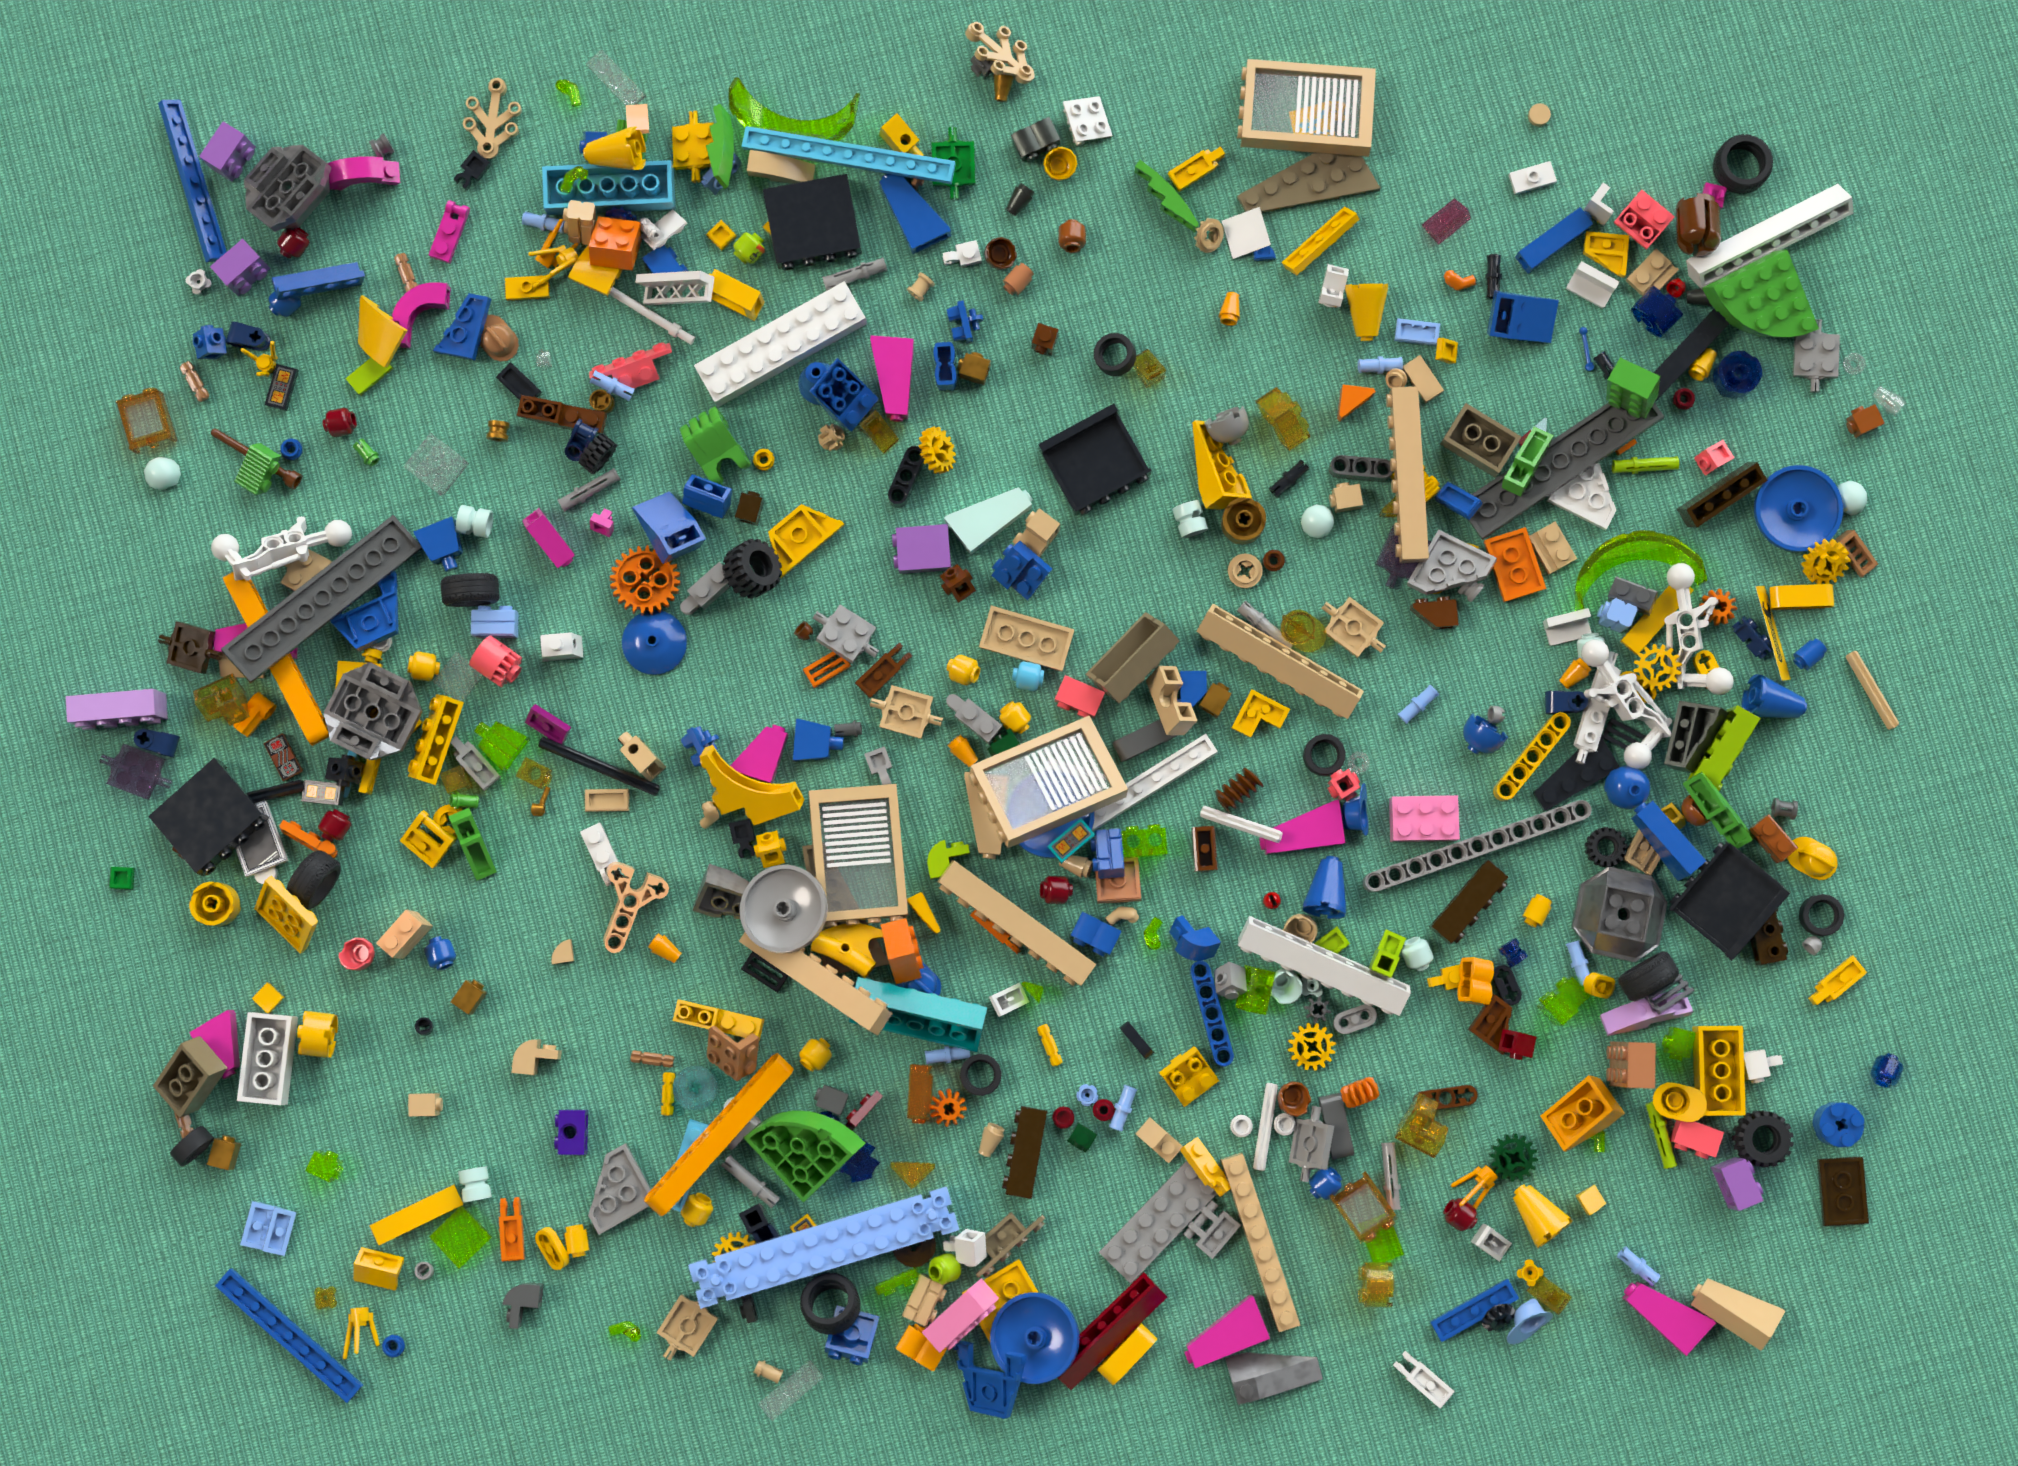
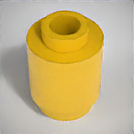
[1522,894,1552,928]
[564,1224,590,1258]

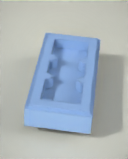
[1394,318,1440,346]

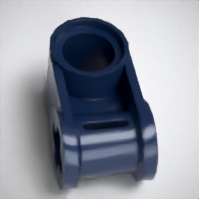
[226,321,271,351]
[564,418,599,461]
[1545,691,1588,715]
[133,729,180,758]

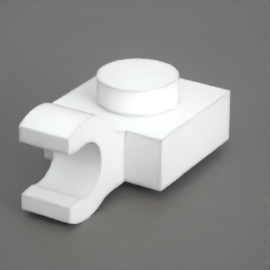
[943,240,982,268]

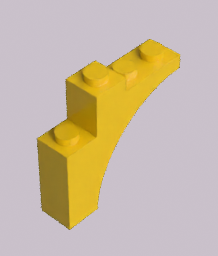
[699,745,805,825]

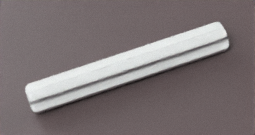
[1200,806,1283,843]
[1253,1083,1278,1171]

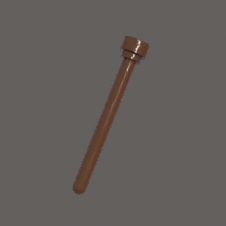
[211,428,302,489]

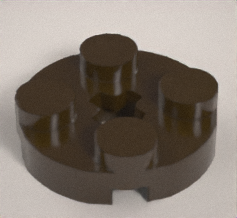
[892,1235,936,1267]

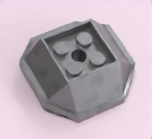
[244,145,332,232]
[323,662,422,761]
[1571,867,1668,962]

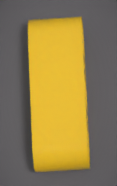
[1769,584,1834,610]
[1097,1323,1157,1385]

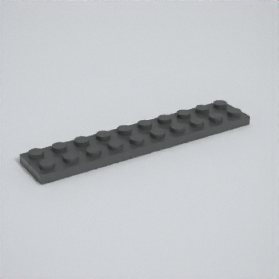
[1467,403,1664,540]
[221,515,422,684]

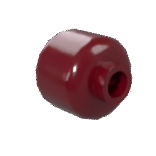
[277,227,310,259]
[322,407,357,438]
[318,808,351,843]
[1039,876,1073,904]
[1443,1198,1478,1231]

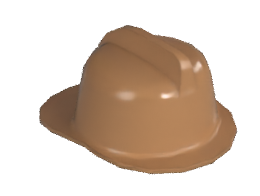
[480,315,519,361]

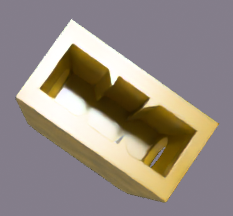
[879,113,924,156]

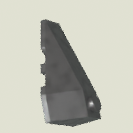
[692,864,749,919]
[1225,1352,1323,1405]

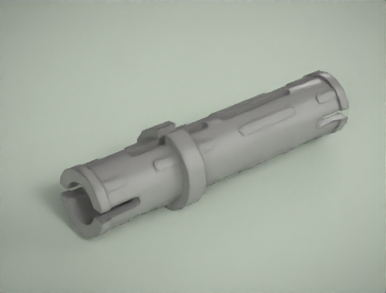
[822,257,888,290]
[558,468,621,512]
[1237,600,1295,648]
[1381,1142,1401,1210]
[721,1155,780,1209]

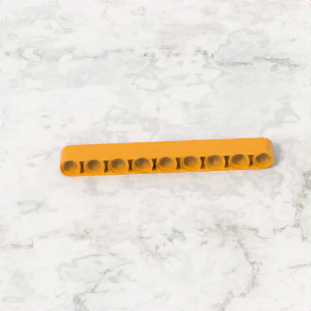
[223,572,329,746]
[644,1053,794,1216]

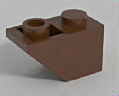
[1410,596,1459,630]

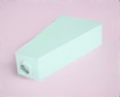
[944,487,1033,555]

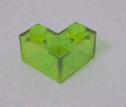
[1537,976,1590,1026]

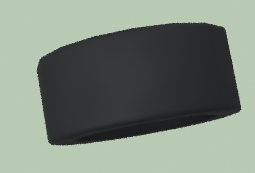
[1094,333,1136,377]
[1303,734,1346,776]
[1799,894,1845,936]
[960,1054,1002,1096]
[170,1126,214,1167]

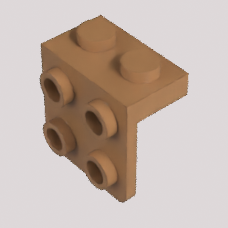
[707,1026,759,1081]

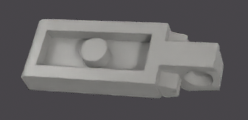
[450,736,501,791]

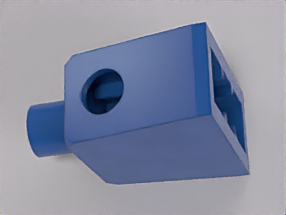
[414,516,463,572]
[793,719,844,762]

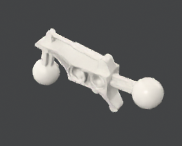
[211,517,352,581]
[1664,563,1734,695]
[1581,639,1672,770]

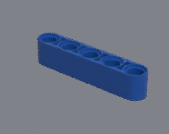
[1190,961,1234,1066]

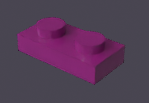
[525,704,571,744]

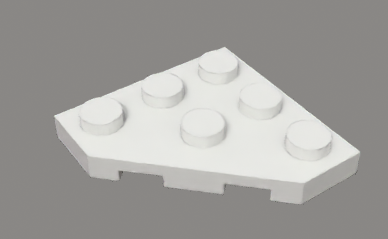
[1547,462,1616,530]

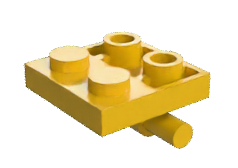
[1159,1046,1219,1107]

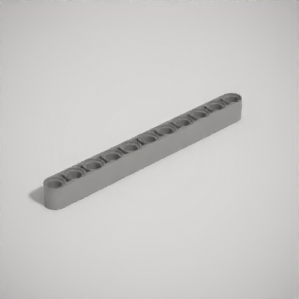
[1363,800,1592,892]

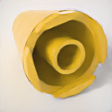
[583,126,646,171]
[1345,283,1388,341]
[1513,1184,1573,1248]

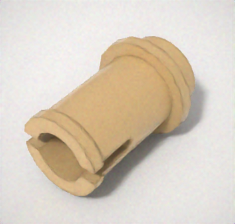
[753,1360,783,1384]

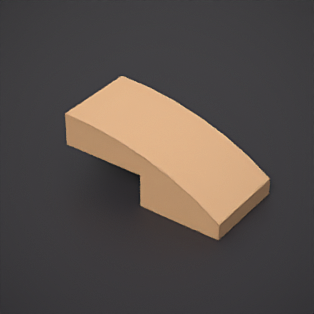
[626,104,649,134]

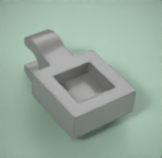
[864,746,893,785]

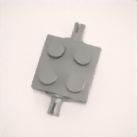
[1793,319,1840,393]
[813,605,880,664]
[1289,1106,1334,1182]

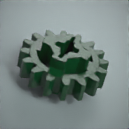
[1489,1133,1538,1182]

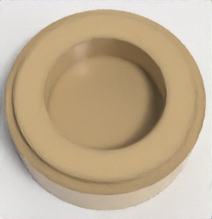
[1528,103,1551,126]

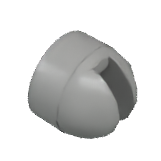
[1487,706,1505,723]
[1802,936,1822,955]
[415,1262,434,1280]

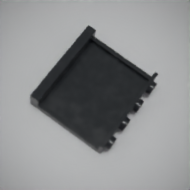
[763,174,862,271]
[1038,404,1152,516]
[148,758,270,877]
[1669,841,1791,961]

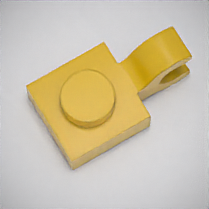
[1427,964,1461,990]

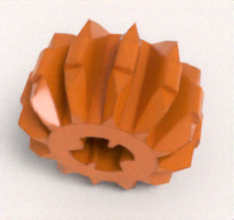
[1699,589,1737,626]
[1340,1077,1380,1108]
[929,1088,967,1127]

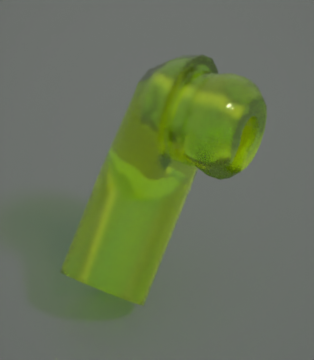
[555,79,582,107]
[560,166,588,193]
[1143,916,1163,950]
[1591,1130,1605,1152]
[609,1321,641,1342]

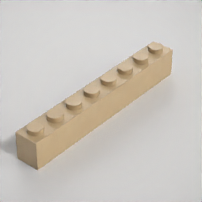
[1386,386,1429,563]
[1196,604,1364,719]
[937,861,1096,986]
[739,932,892,1036]
[1220,1153,1300,1332]

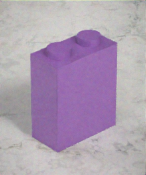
[892,524,951,574]

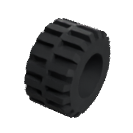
[722,539,782,599]
[1732,1111,1794,1167]

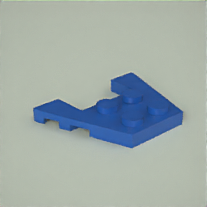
[330,571,399,652]
[953,1340,1027,1419]

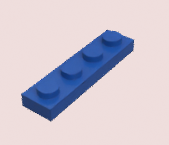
[1430,1278,1519,1342]

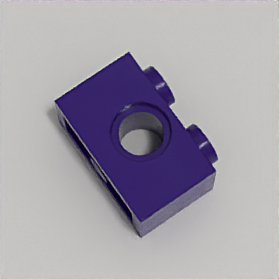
[554,1109,589,1155]

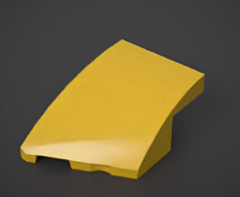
[568,245,623,296]
[358,295,408,368]

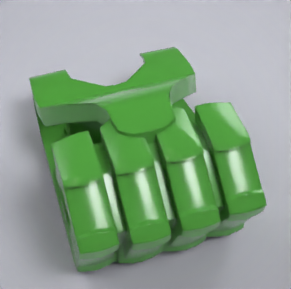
[679,406,751,484]

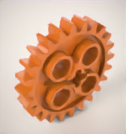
[610,545,680,616]

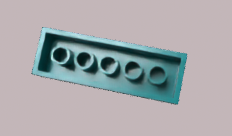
[849,977,987,1052]

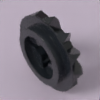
[1482,1304,1515,1331]

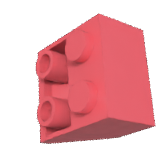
[1613,189,1675,250]

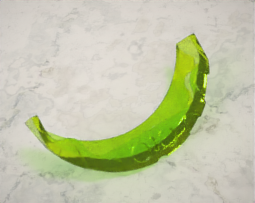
[729,77,860,142]
[1575,530,1708,611]

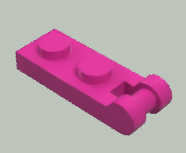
[428,200,470,264]

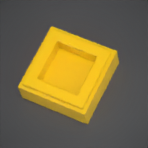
[706,220,737,251]
[1435,338,1458,364]
[252,982,285,1014]

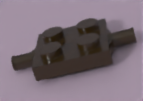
[158,621,223,674]

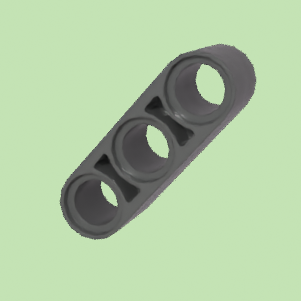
[1328,455,1393,482]
[1112,719,1178,763]
[1318,1092,1354,1160]

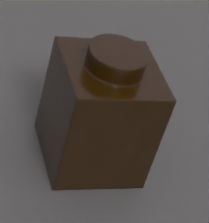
[735,491,764,526]

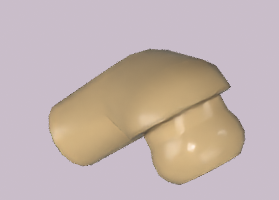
[1105,906,1139,926]

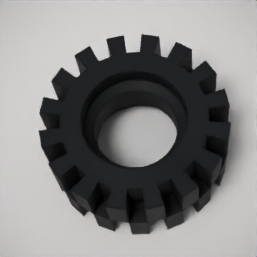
[578,433,617,474]
[1585,827,1627,867]

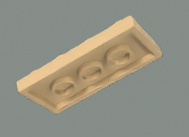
[979,606,1075,672]

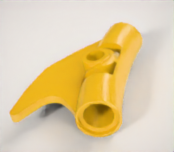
[810,923,883,978]

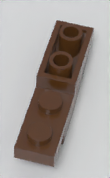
[516,395,607,434]

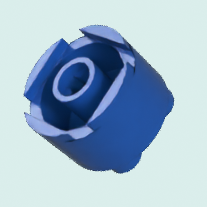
[1812,1102,1864,1147]

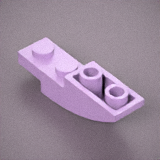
[1600,992,1693,1036]

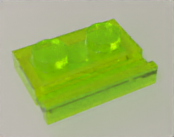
[1357,1212,1404,1266]
[875,1267,920,1297]

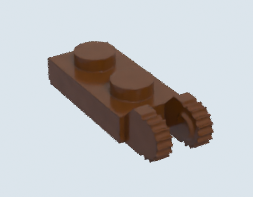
[855,643,912,699]

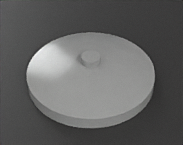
[740,865,828,954]

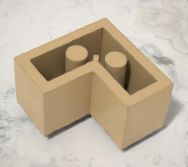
[1012,508,1060,557]

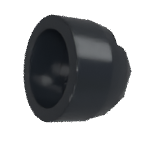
[415,1017,434,1036]

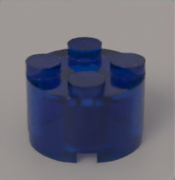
[1631,286,1683,338]
[1713,351,1762,399]

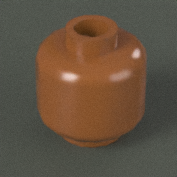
[1058,219,1086,253]

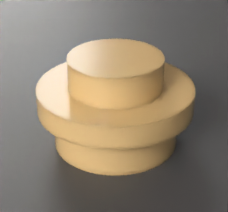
[1386,368,1407,388]

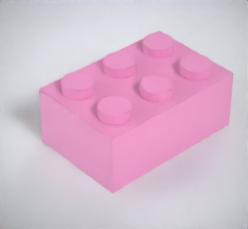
[1389,795,1460,842]
[922,1278,999,1353]

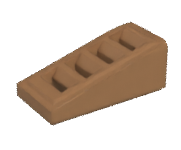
[1835,530,1878,577]

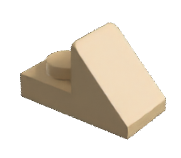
[1135,1117,1183,1163]

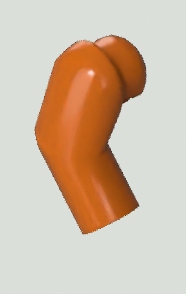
[1444,270,1476,290]

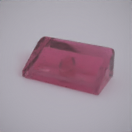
[1422,198,1471,244]

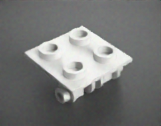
[1062,96,1112,146]
[639,210,687,250]

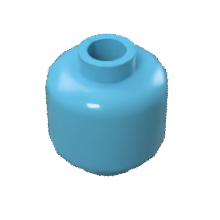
[1012,662,1044,691]

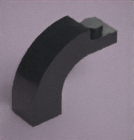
[739,1203,781,1243]

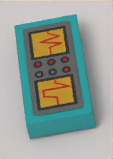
[1047,818,1095,864]

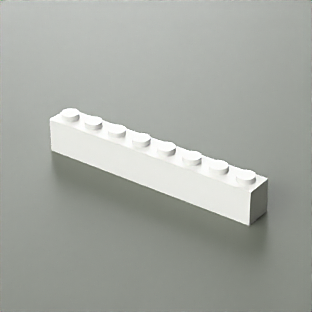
[1686,184,1853,289]
[1238,916,1411,1016]

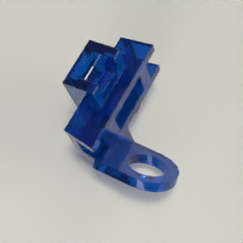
[840,1139,880,1183]

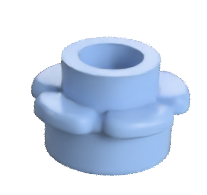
[1076,1084,1098,1106]

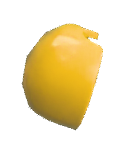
[1043,147,1077,181]

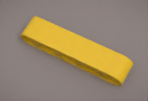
[1493,713,1571,801]

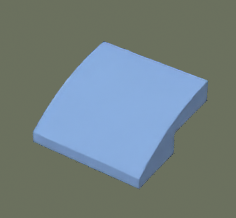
[240,1201,296,1256]

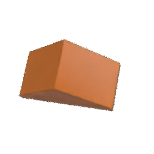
[1337,384,1376,422]

